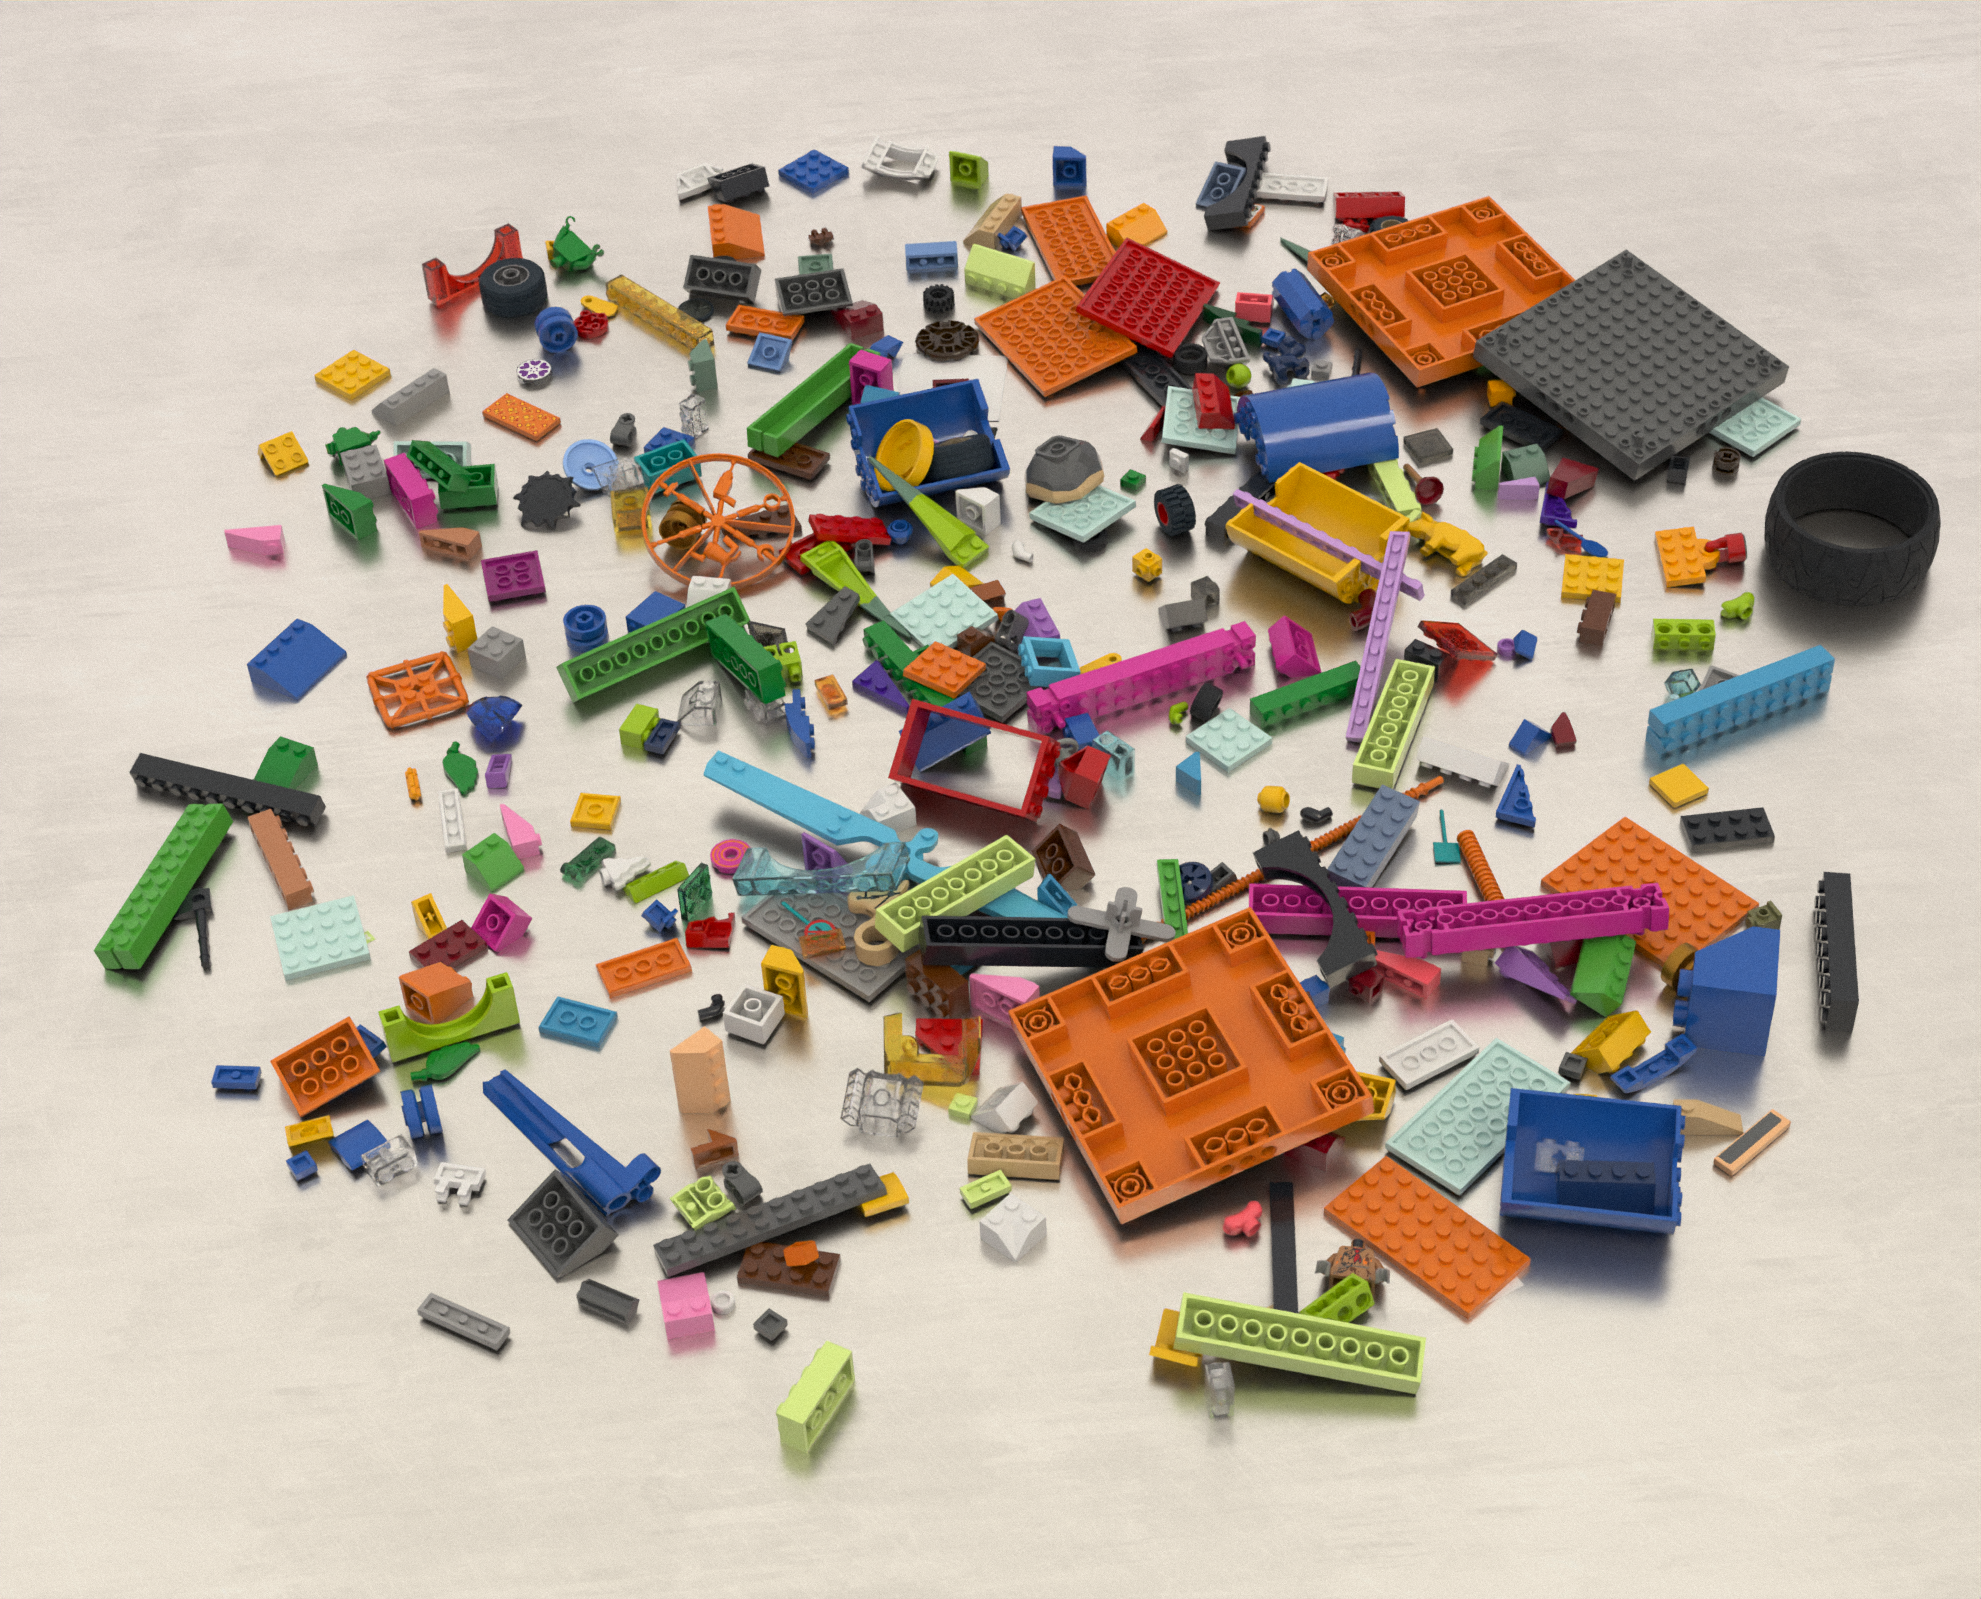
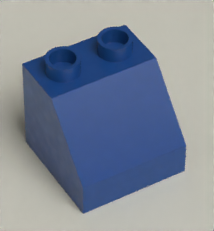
[1672,927,1780,1057]

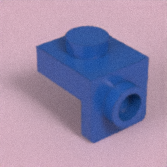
[997,226,1028,251]
[641,899,678,932]

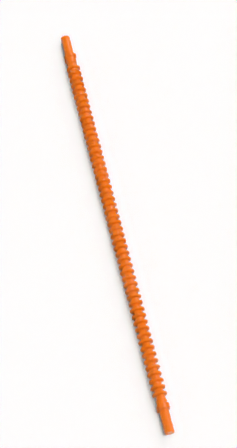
[1141,776,1444,944]

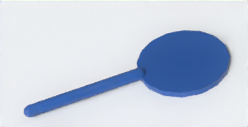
[1554,520,1608,558]

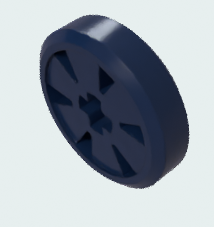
[1179,862,1213,905]

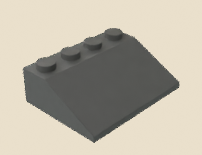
[775,268,853,316]
[508,1169,618,1279]

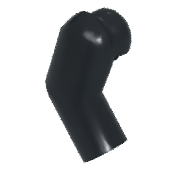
[1300,807,1333,824]
[697,994,725,1021]

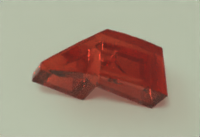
[1546,528,1583,553]

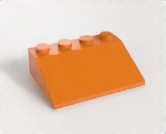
[708,204,765,259]
[270,1016,381,1117]

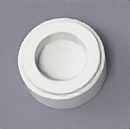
[711,1290,735,1315]

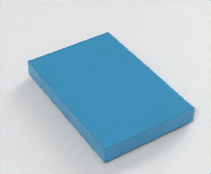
[538,996,618,1048]

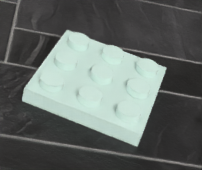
[1186,708,1272,773]

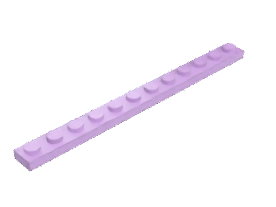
[1233,489,1425,601]
[1346,531,1411,742]

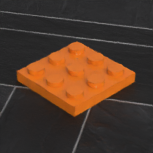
[903,641,986,699]

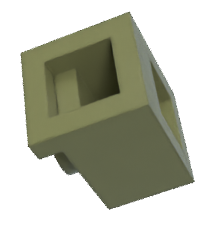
[1745,901,1782,930]

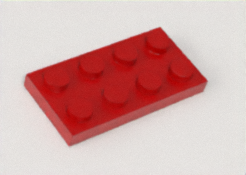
[808,513,891,545]
[779,532,856,575]

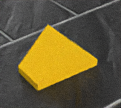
[411,893,447,939]

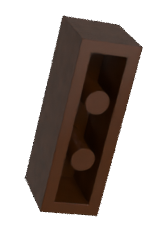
[1577,590,1616,646]

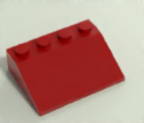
[1333,191,1405,221]

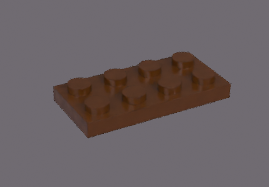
[748,443,830,480]
[737,1242,841,1297]

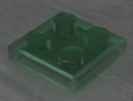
[677,862,713,922]

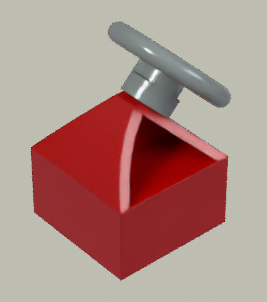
[1054,738,1111,809]

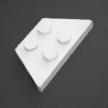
[676,163,723,200]

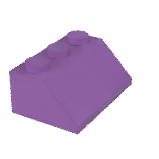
[1013,598,1060,658]

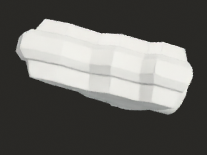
[599,857,651,891]

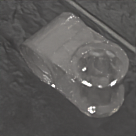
[1331,224,1365,245]

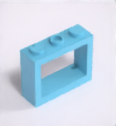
[1018,636,1081,687]

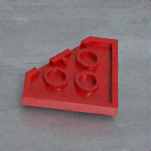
[915,1018,983,1075]

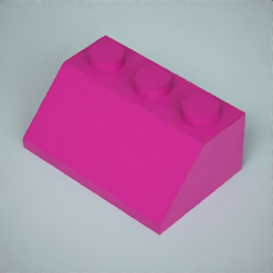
[1268,615,1322,678]

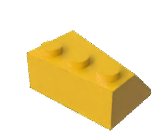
[1356,1071,1396,1121]

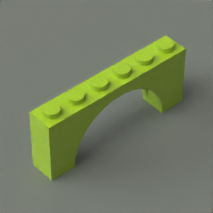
[378,972,520,1063]

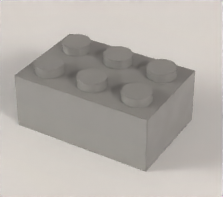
[340,445,391,499]

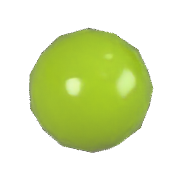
[1226,363,1252,389]

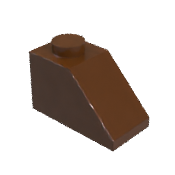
[957,626,996,657]

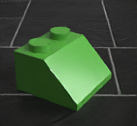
[462,833,524,892]

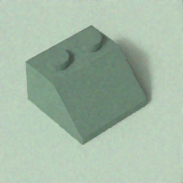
[687,339,718,392]
[1501,444,1550,486]

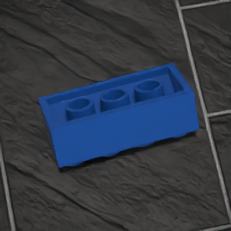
[898,692,991,772]

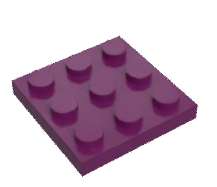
[481,550,546,602]

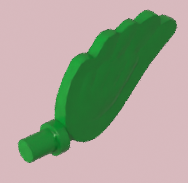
[442,741,478,795]
[411,1042,480,1081]

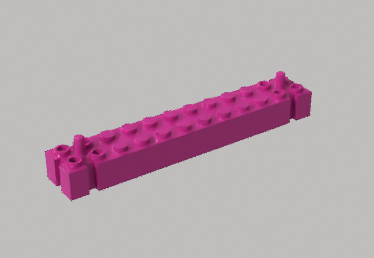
[1026,621,1256,735]
[1397,883,1669,959]

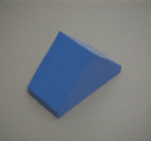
[1509,719,1552,756]

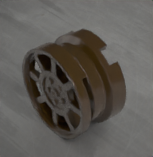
[1712,447,1741,476]

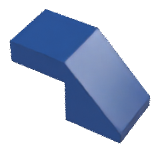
[870,335,904,358]

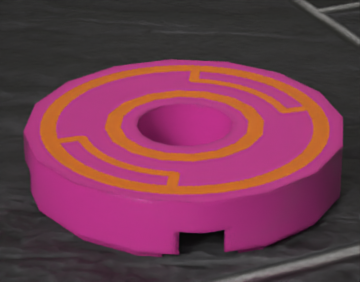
[710,839,753,874]

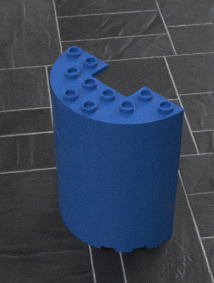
[1234,372,1399,483]
[846,379,1010,507]
[1499,1088,1686,1235]

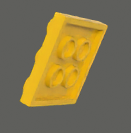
[314,350,391,400]
[1561,554,1624,603]

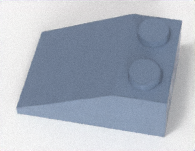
[1195,161,1247,208]

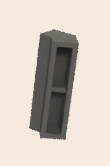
[576,1279,640,1324]

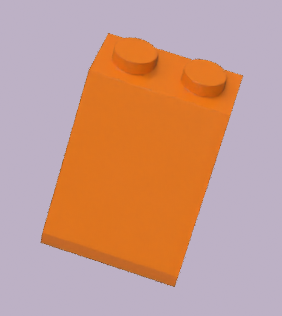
[398,962,473,1024]

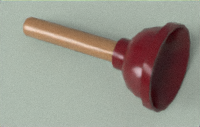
[1403,463,1444,505]

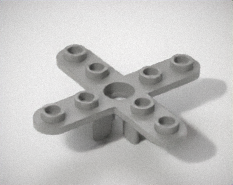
[1067,887,1176,962]

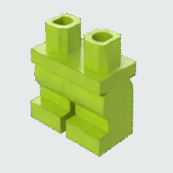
[763,641,803,682]

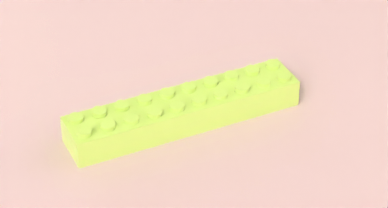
[1173,1292,1426,1394]

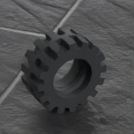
[923,284,955,314]

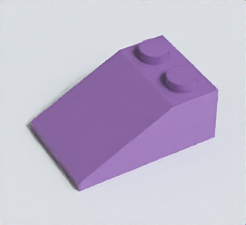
[801,832,854,894]

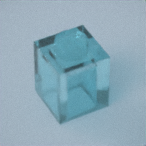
[1664,668,1701,700]

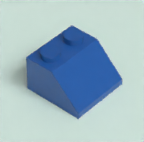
[1052,146,1087,186]

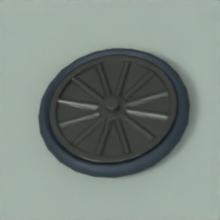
[677,298,714,322]

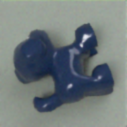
[1262,336,1310,385]

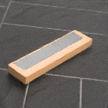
[1713,1109,1791,1177]

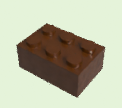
[905,949,970,1019]

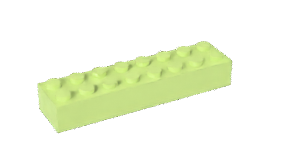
[1352,659,1435,789]
[875,835,1035,953]

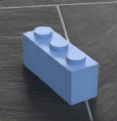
[905,241,958,270]

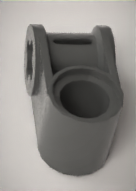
[610,413,637,447]
[854,539,875,573]
[995,610,1029,650]
[722,1161,763,1205]

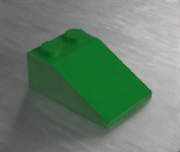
[322,484,377,540]
[253,736,318,790]

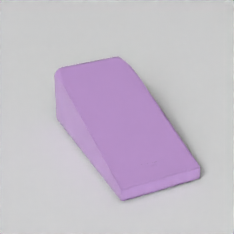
[1497,477,1540,500]

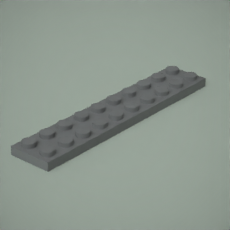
[653,1164,887,1277]

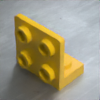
[257,431,309,476]
[1149,1308,1203,1368]

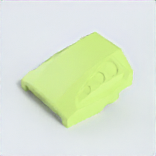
[670,1175,736,1231]

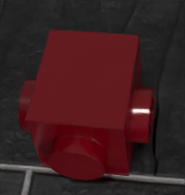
[1348,968,1384,1003]

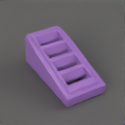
[485,754,512,788]

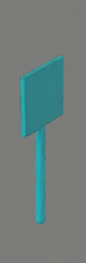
[1433,809,1461,863]

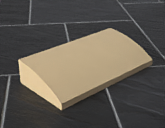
[967,1132,1064,1180]

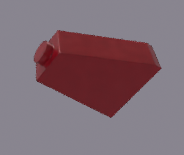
[1546,457,1599,499]

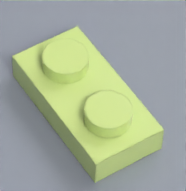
[960,1170,1012,1209]

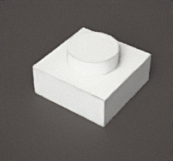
[1169,448,1189,473]

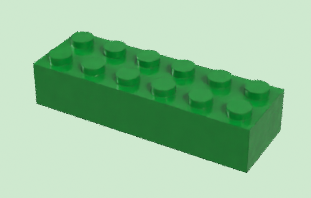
[705,614,786,705]

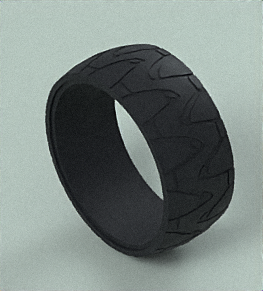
[1764,452,1941,606]

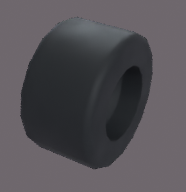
[1190,682,1223,722]

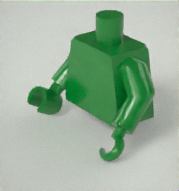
[550,216,604,272]
[325,427,381,466]

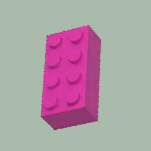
[384,453,438,529]

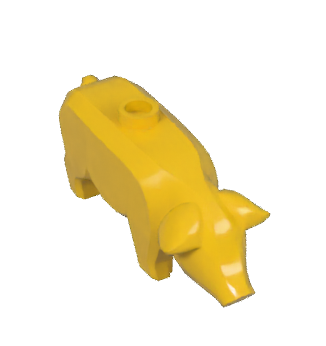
[1408,512,1488,577]

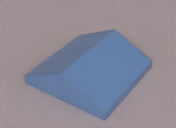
[747,332,792,372]

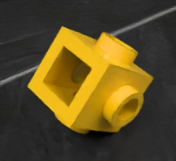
[1132,548,1162,582]

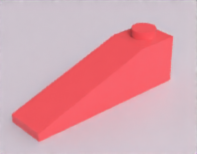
[1372,950,1441,999]

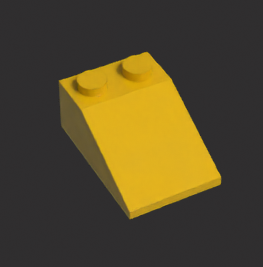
[443,584,478,653]

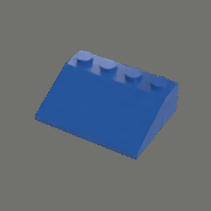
[247,618,347,700]

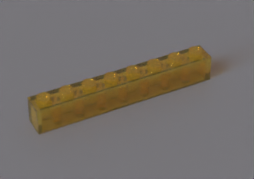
[605,274,714,350]

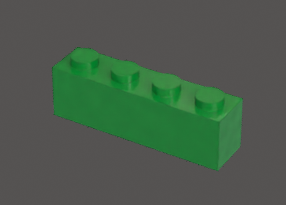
[406,440,472,492]

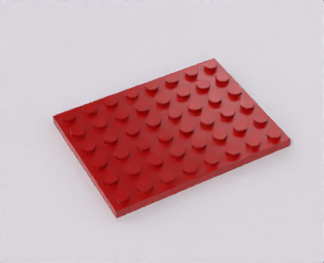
[1075,237,1220,358]

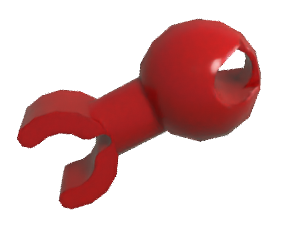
[1342,219,1370,233]

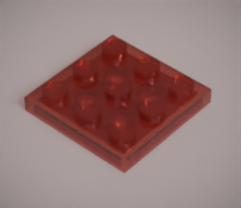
[1418,620,1498,662]

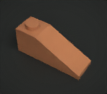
[419,527,482,560]

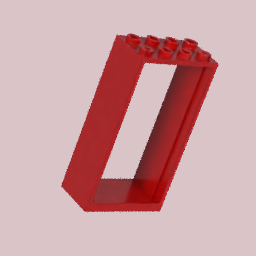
[888,699,1061,823]

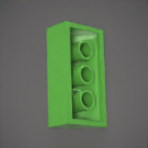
[1570,934,1636,1017]

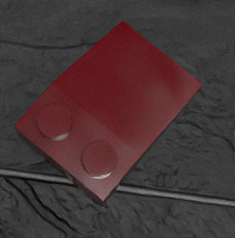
[831,300,884,340]

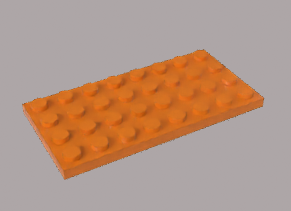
[1021,196,1116,286]
[1324,1156,1531,1319]

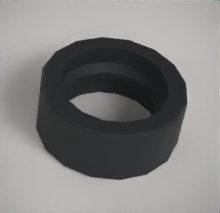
[1174,343,1208,374]

